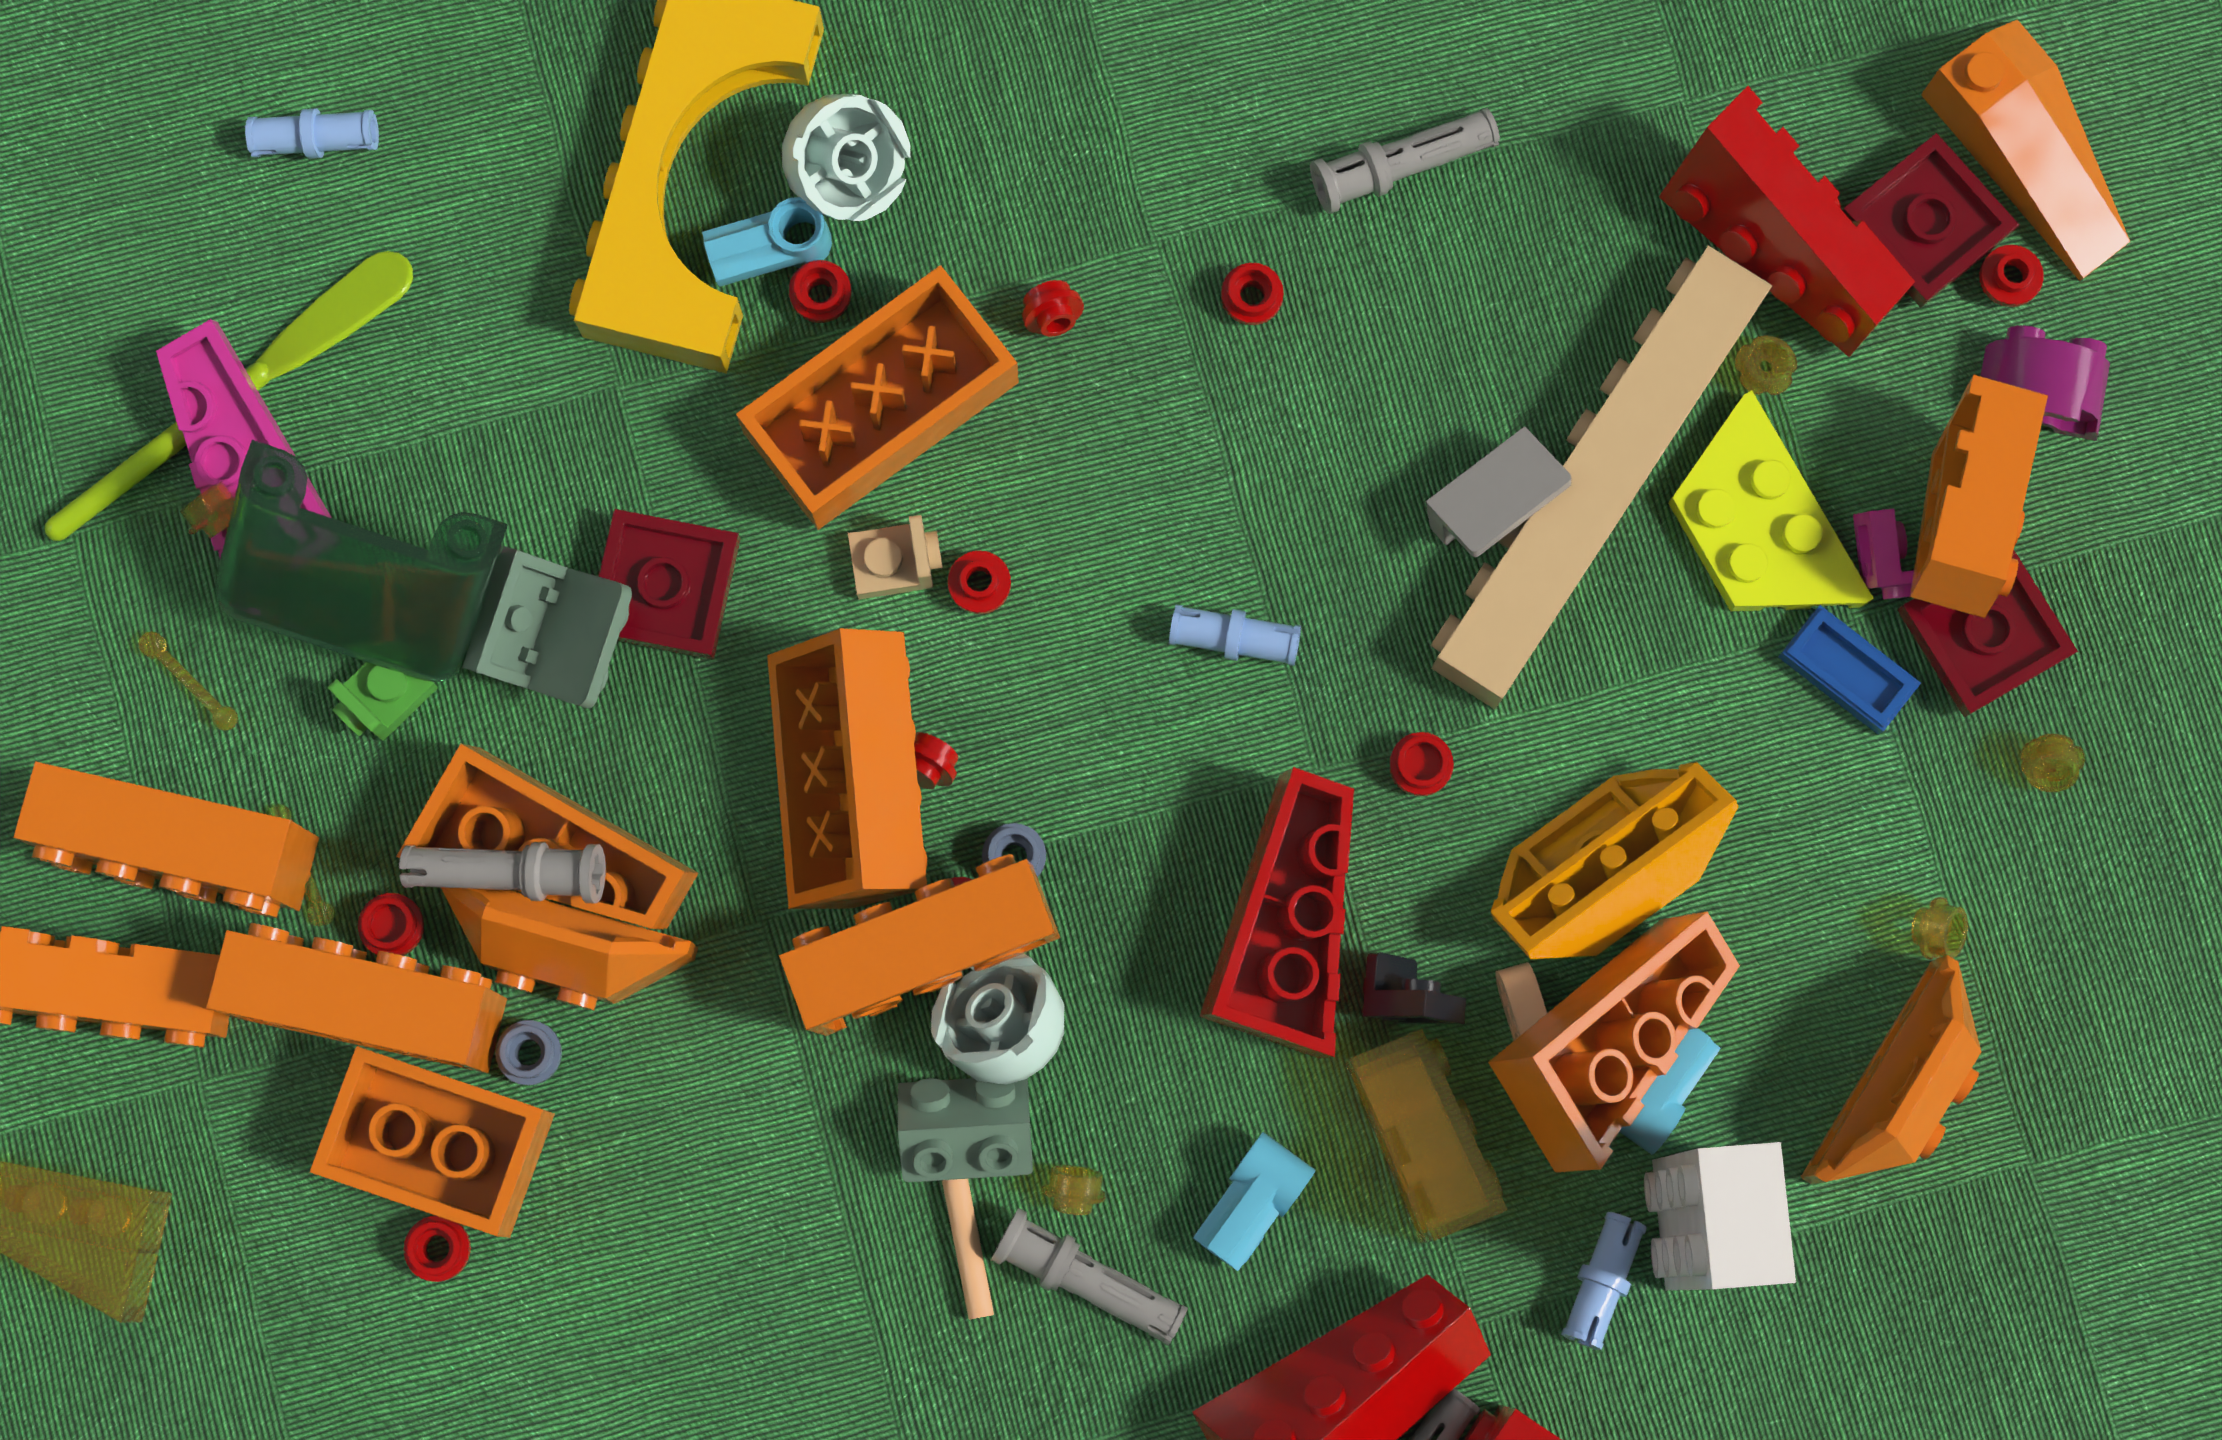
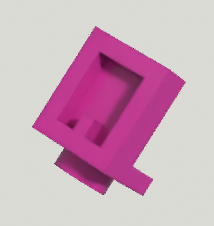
[1853,509,1914,599]

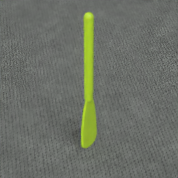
[44,251,413,541]

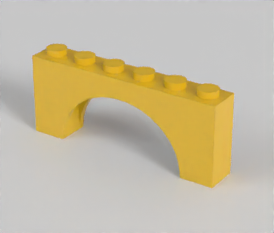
[569,0,824,374]

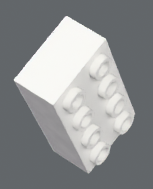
[1644,1142,1796,1290]

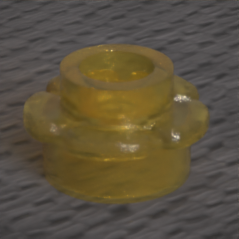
[1735,335,1797,395]
[180,481,241,538]
[2020,734,2085,792]
[1911,897,1968,960]
[1042,1165,1106,1215]

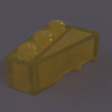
[1345,1029,1508,1243]
[0,1160,172,1323]

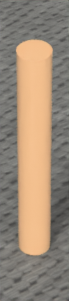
[942,1179,994,1320]

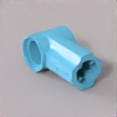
[702,197,832,287]
[1619,1028,1721,1155]
[1193,1132,1316,1271]

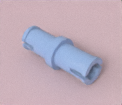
[245,108,379,159]
[1169,604,1301,666]
[1561,1212,1647,1350]

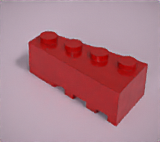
[1659,86,1915,357]
[1199,767,1354,1059]
[1192,1274,1491,1440]

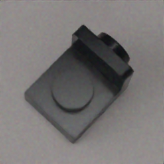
[1363,952,1466,1024]

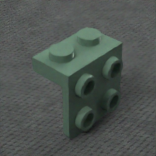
[462,546,632,709]

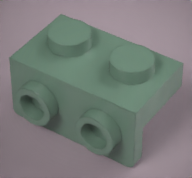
[898,1078,1033,1182]

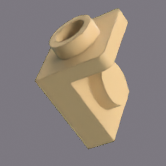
[848,515,943,600]

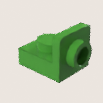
[327,640,438,741]

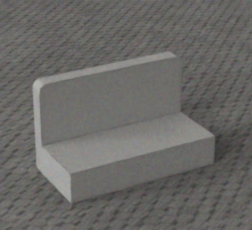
[1426,426,1572,557]

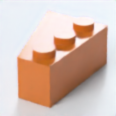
[1910,375,2048,618]

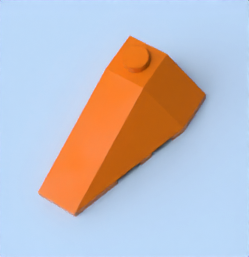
[1921,20,2130,281]

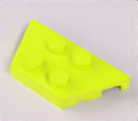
[1668,390,1874,611]

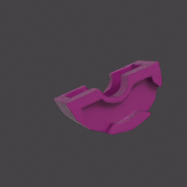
[1981,325,2110,441]

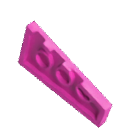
[156,319,344,603]

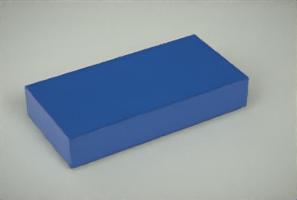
[1778,605,1921,735]

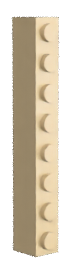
[1430,245,1772,710]

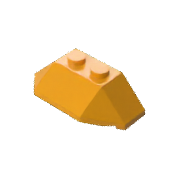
[1490,762,1738,959]

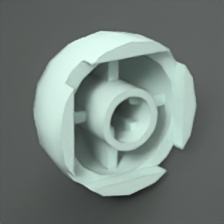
[782,94,910,221]
[931,954,1064,1084]

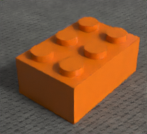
[310,1046,555,1238]

